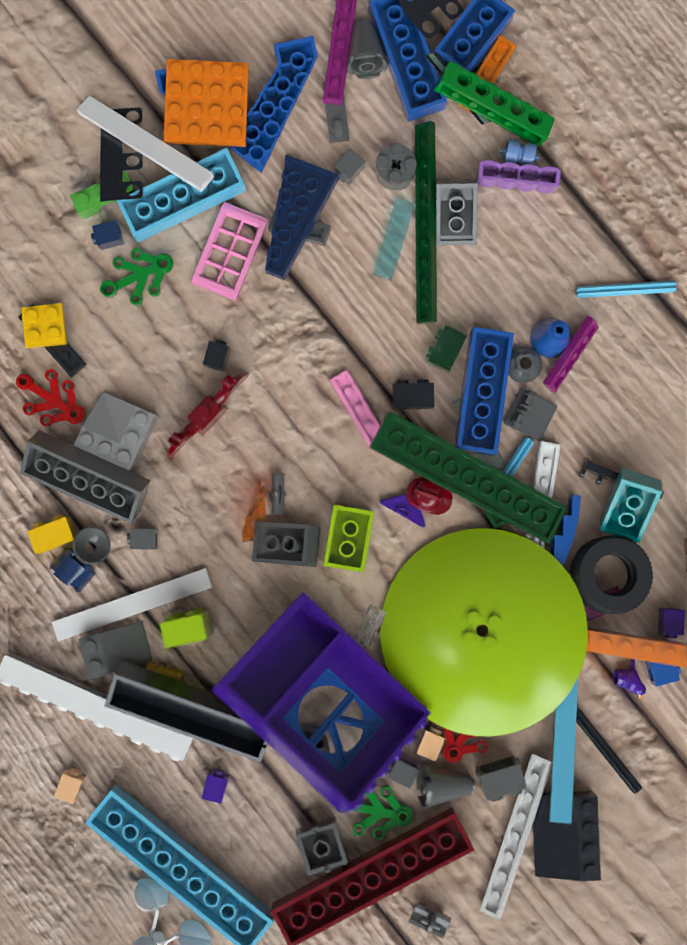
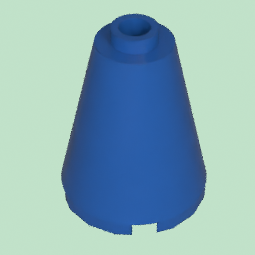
[530,318,571,358]

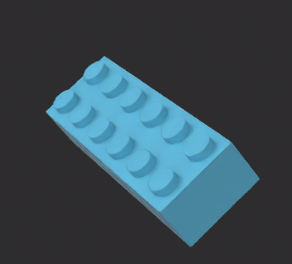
[117,148,246,243]

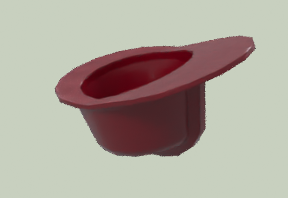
[406,478,453,515]

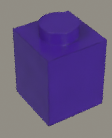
[658,608,685,638]
[201,769,229,804]

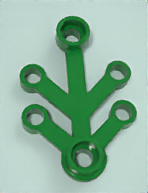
[100,248,174,306]
[335,785,413,840]

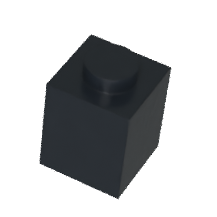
[203,339,231,372]

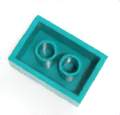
[600,468,662,543]

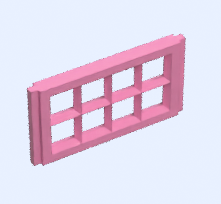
[191,202,269,301]

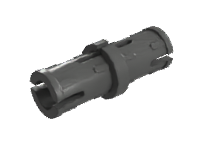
[270,473,286,514]

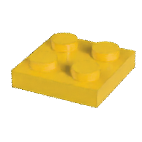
[21,303,68,349]

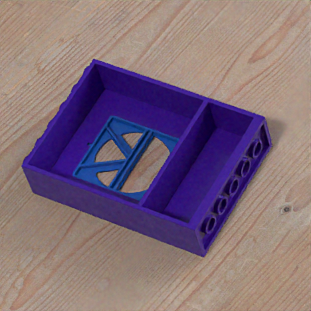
[212,592,431,813]

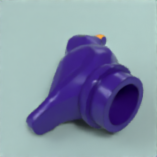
[613,659,646,698]

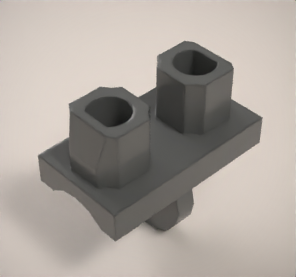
[409,902,452,939]

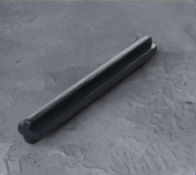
[576,708,642,794]

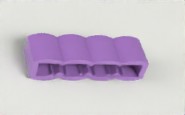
[476,160,561,194]

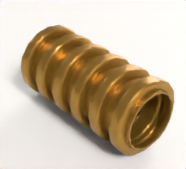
[146,661,184,682]

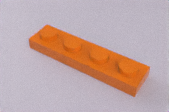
[458,35,517,114]

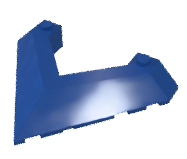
[155,36,318,174]

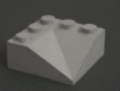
[74,392,159,472]

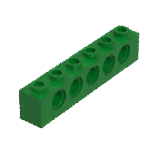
[434,61,555,147]

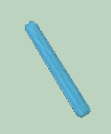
[576,280,677,298]

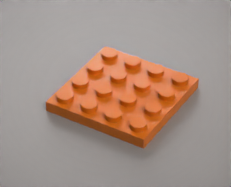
[164,59,249,147]

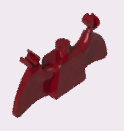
[167,371,250,460]

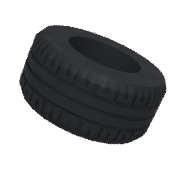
[570,535,653,614]

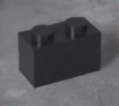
[392,379,435,410]

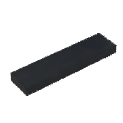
[18,304,87,378]

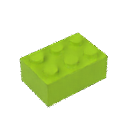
[323,505,374,573]
[159,607,213,648]

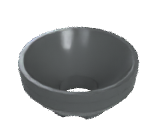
[508,346,542,383]
[73,527,111,564]

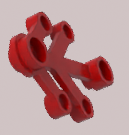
[16,369,85,427]
[441,726,488,763]

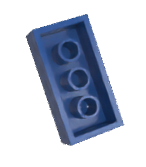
[434,0,515,73]

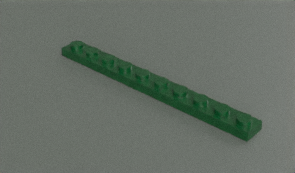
[415,121,437,325]

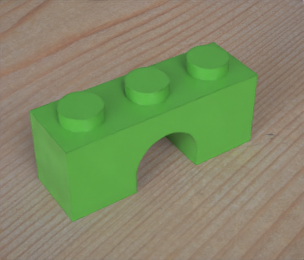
[70,171,136,220]

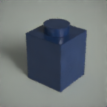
[91,220,124,250]

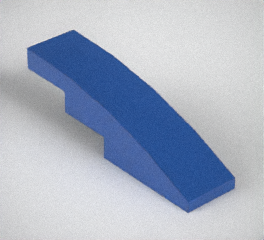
[551,495,581,566]

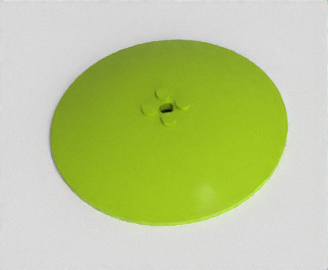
[380,528,588,736]

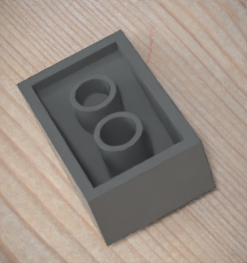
[436,179,478,245]
[252,521,320,567]
[78,621,153,679]

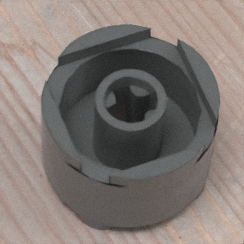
[375,143,417,191]

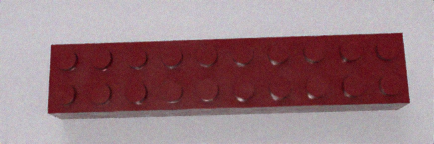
[270,807,474,945]

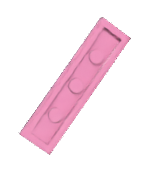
[330,369,380,446]

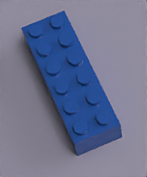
[369,0,447,122]
[454,327,514,456]

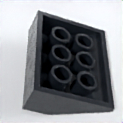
[533,791,601,881]

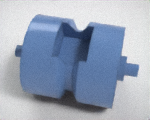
[500,139,540,166]

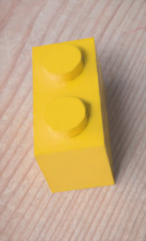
[27,514,77,554]

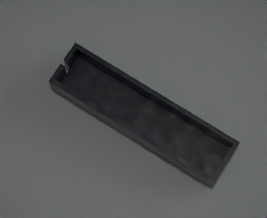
[105,660,268,763]

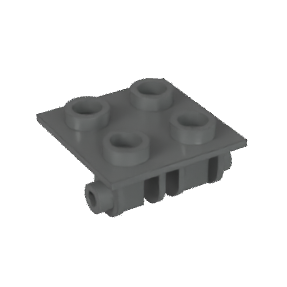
[504,388,558,441]

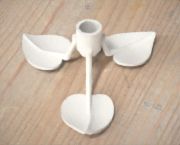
[132,878,212,945]

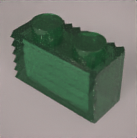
[426,325,468,374]

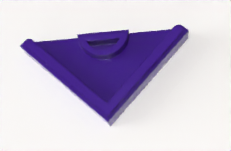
[380,494,426,528]

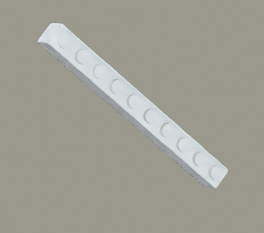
[0,652,194,761]

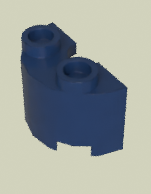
[49,548,95,592]

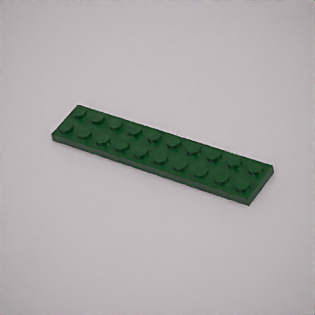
[369,411,567,544]

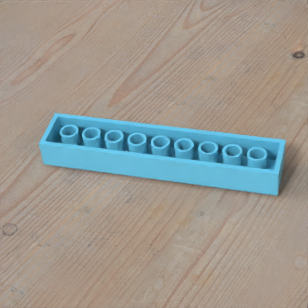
[85,785,274,945]

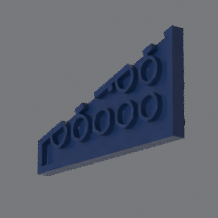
[265,155,339,280]

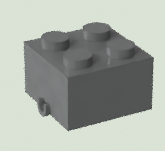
[475,756,527,802]
[296,817,348,876]

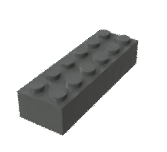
[20,430,151,524]

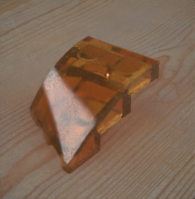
[242,480,267,542]

